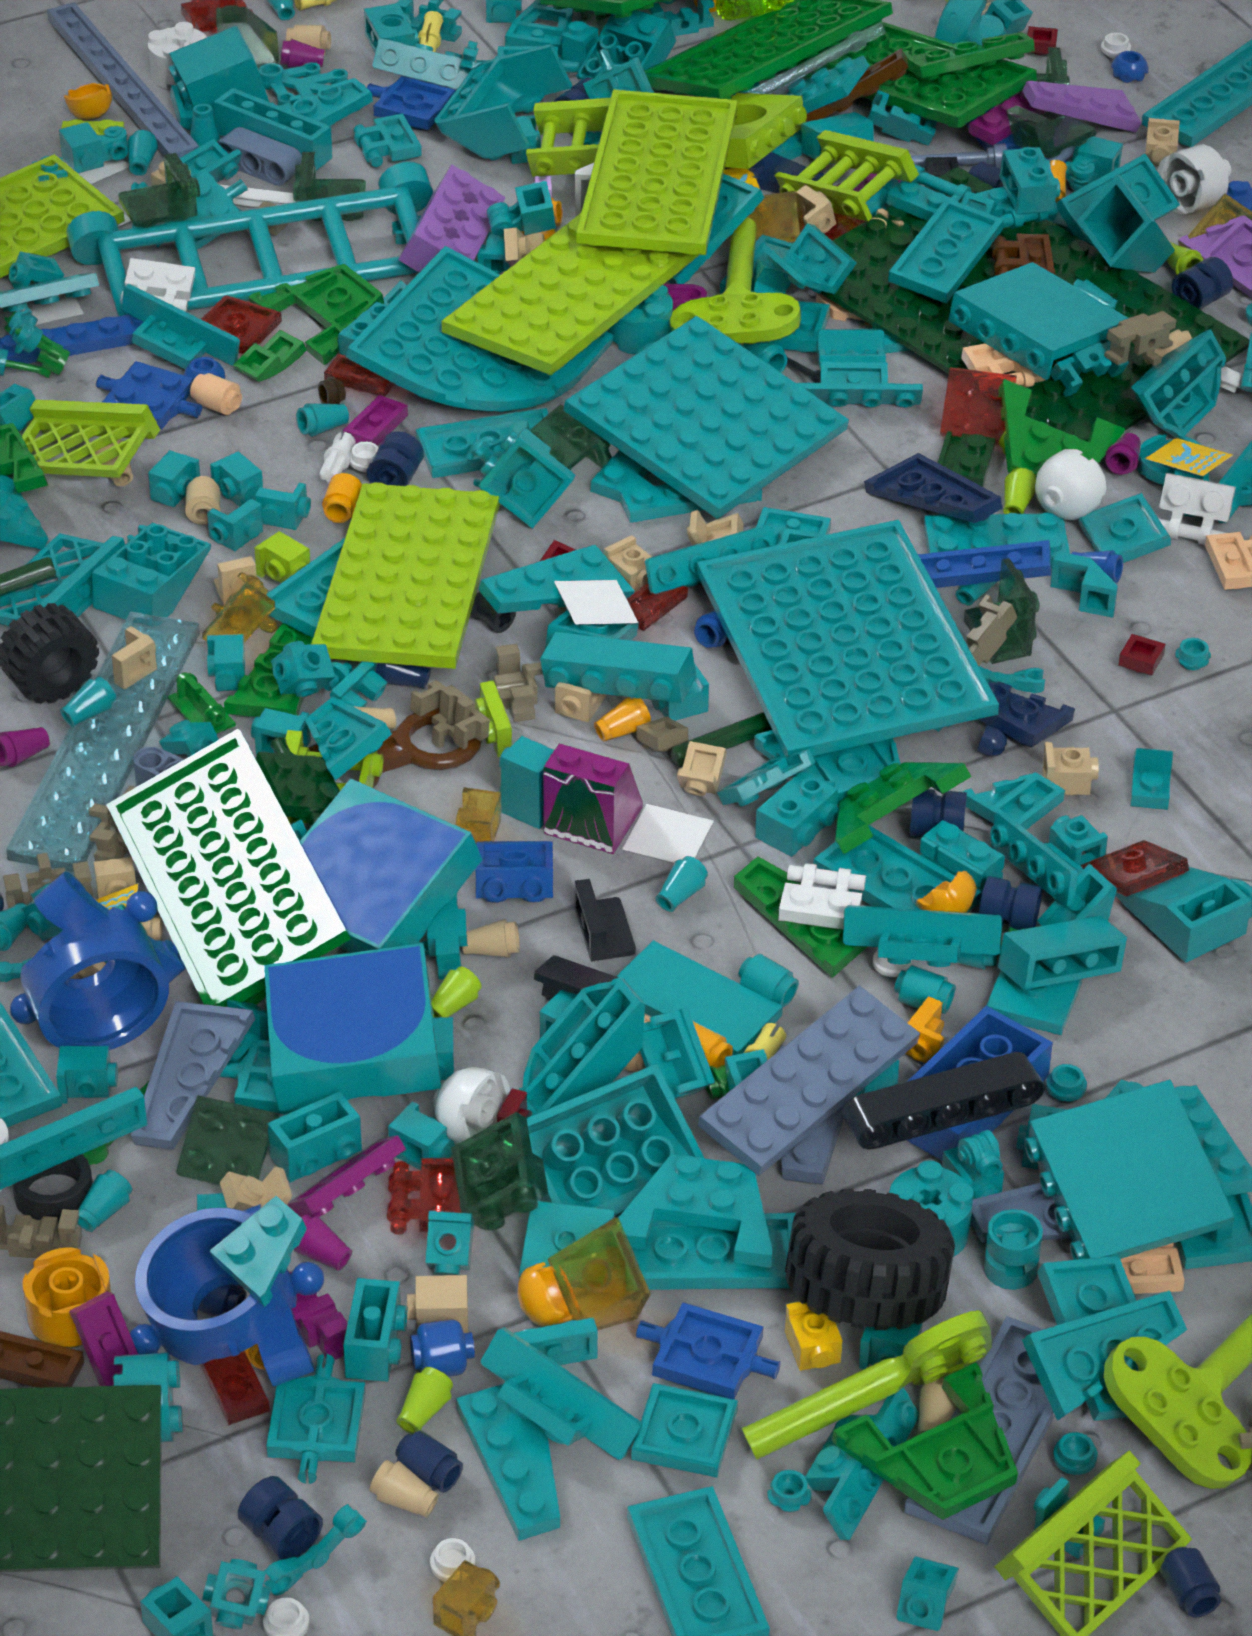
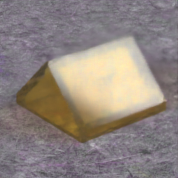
[748,191,802,242]
[548,1218,651,1330]

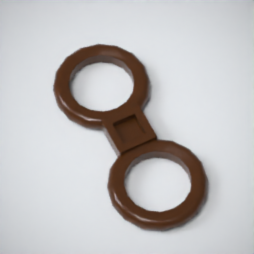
[309,707,482,788]

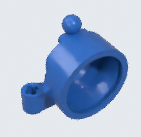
[10,871,186,1050]
[130,1204,324,1387]

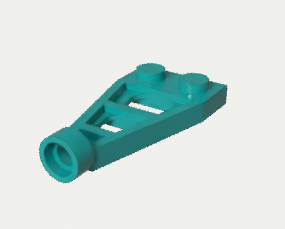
[505,0,574,55]

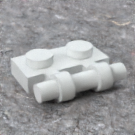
[121,258,195,312]
[1158,473,1236,545]
[779,863,866,930]

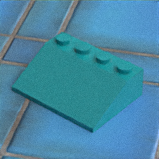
[503,1064,704,1216]

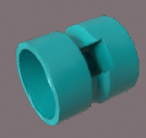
[984,1209,1043,1290]

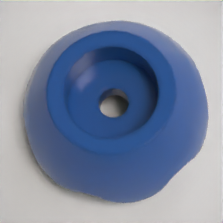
[1111,51,1149,83]
[184,357,225,379]

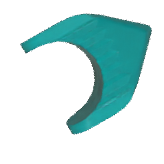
[934,0,1006,45]

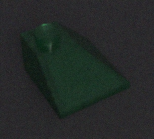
[216,5,280,69]

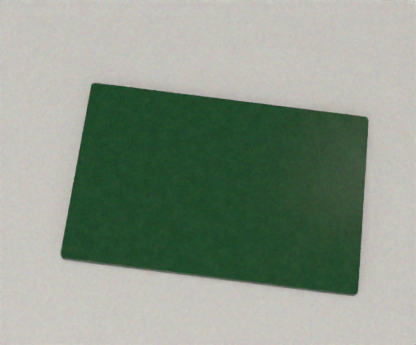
[820,168,1250,442]

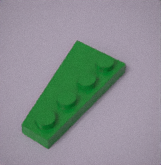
[903,32,1035,80]
[224,623,313,717]
[734,856,867,978]

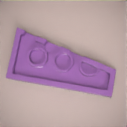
[1022,81,1142,133]

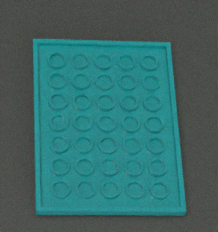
[697,519,999,756]

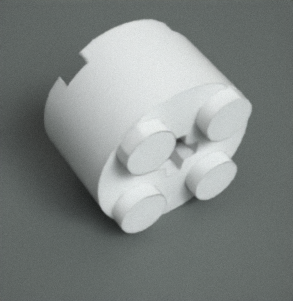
[148,22,207,89]
[1157,144,1231,215]

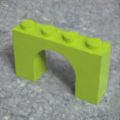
[725,93,807,169]

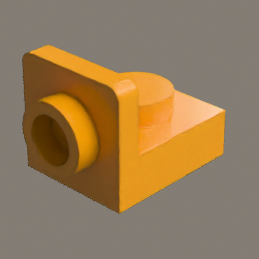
[905,996,944,1063]

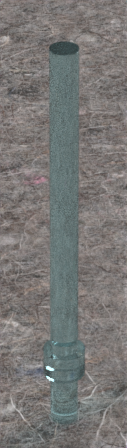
[746,22,885,94]

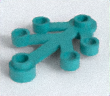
[259,62,366,106]

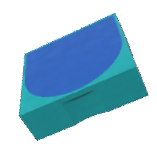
[300,778,483,953]
[264,943,441,1111]

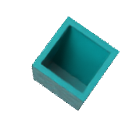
[168,26,269,109]
[1077,175,1175,273]

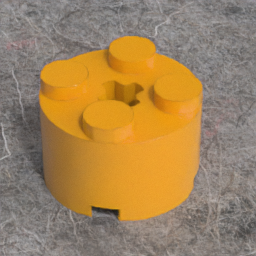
[22,1247,111,1347]

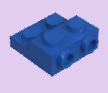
[475,841,553,903]

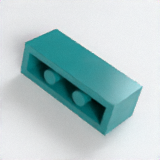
[998,915,1127,990]

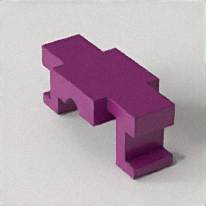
[290,1271,348,1360]

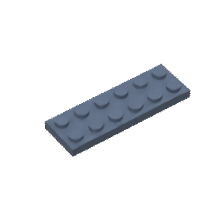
[698,985,920,1176]
[904,1316,1055,1545]

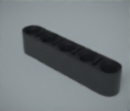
[842,1052,1045,1150]

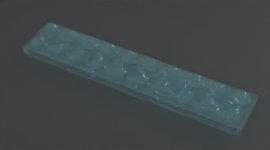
[6,612,200,872]

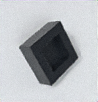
[925,157,959,178]

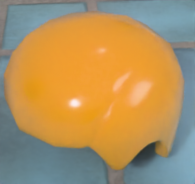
[64,83,112,120]
[915,871,976,913]
[517,1262,575,1327]

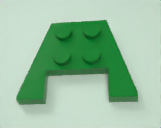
[249,264,384,365]
[998,379,1125,478]
[0,423,48,493]
[835,762,972,854]
[832,1362,1018,1520]

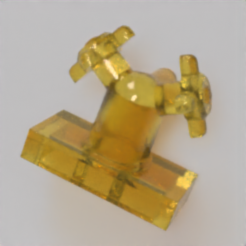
[202,572,277,643]

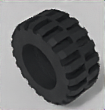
[785,1188,955,1330]

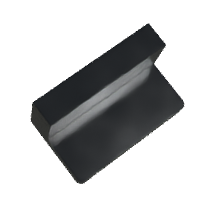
[574,879,636,962]
[534,955,625,999]

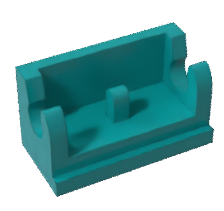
[640,1007,715,1100]

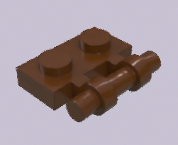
[991,234,1055,276]

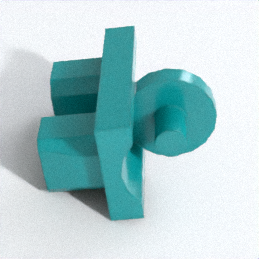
[324,661,388,707]

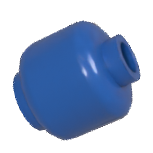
[410,1320,475,1377]

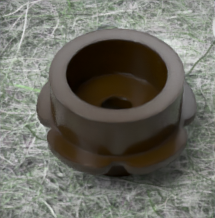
[318,376,346,404]

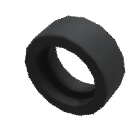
[12,1154,93,1224]

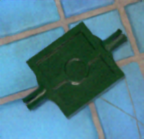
[255,737,340,827]

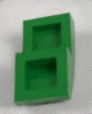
[233,330,307,382]

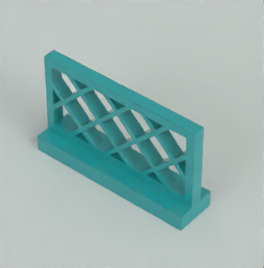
[0,533,125,626]

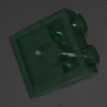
[451,1112,549,1230]

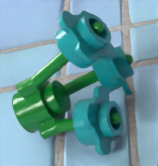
[0,307,70,378]

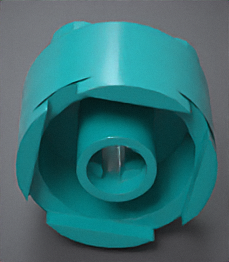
[607,285,673,355]
[889,1160,974,1257]
[114,1352,183,1442]

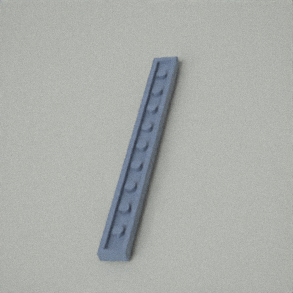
[47,2,199,161]

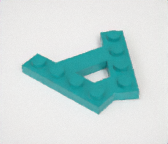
[590,450,762,523]
[1106,1079,1252,1196]

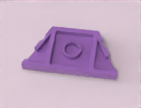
[1178,215,1252,298]

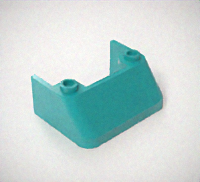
[435,44,572,161]

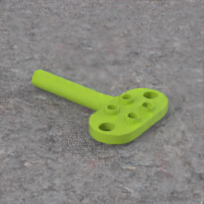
[669,217,802,344]
[741,1310,992,1460]
[1104,1313,1252,1489]

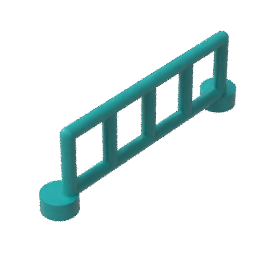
[66,162,433,316]

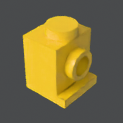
[785,1302,843,1371]

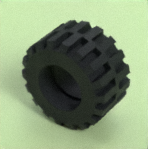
[0,603,99,704]

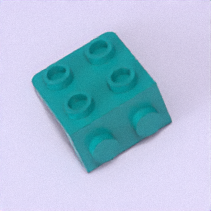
[761,223,857,294]

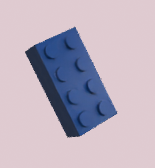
[907,1006,1053,1161]

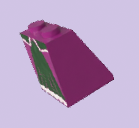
[544,743,643,855]

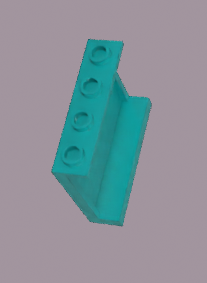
[948,262,1128,380]
[1024,1079,1235,1260]

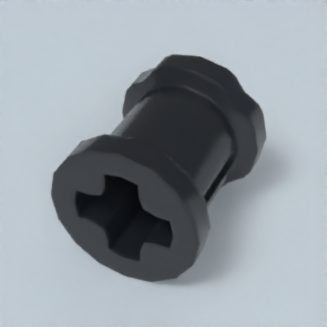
[470,592,516,633]

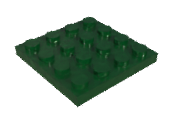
[0,1385,162,1572]

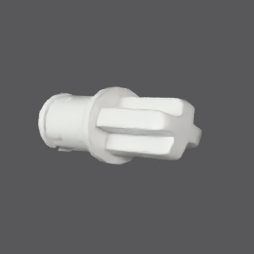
[319,432,355,484]

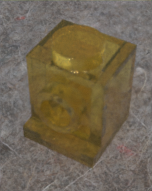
[456,787,501,843]
[432,1560,500,1636]

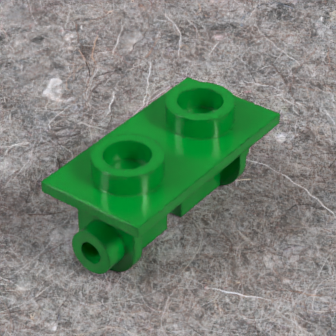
[168,672,236,734]

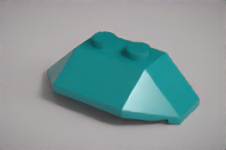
[1131,329,1226,438]
[519,977,645,1116]

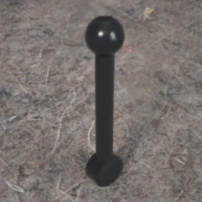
[787,357,820,383]

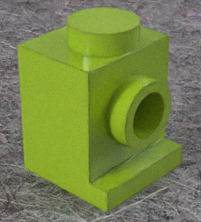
[254,531,310,583]

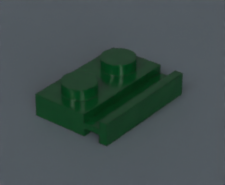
[937,431,996,487]

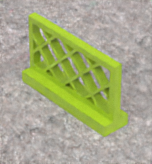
[22,399,160,478]
[994,1450,1193,1636]

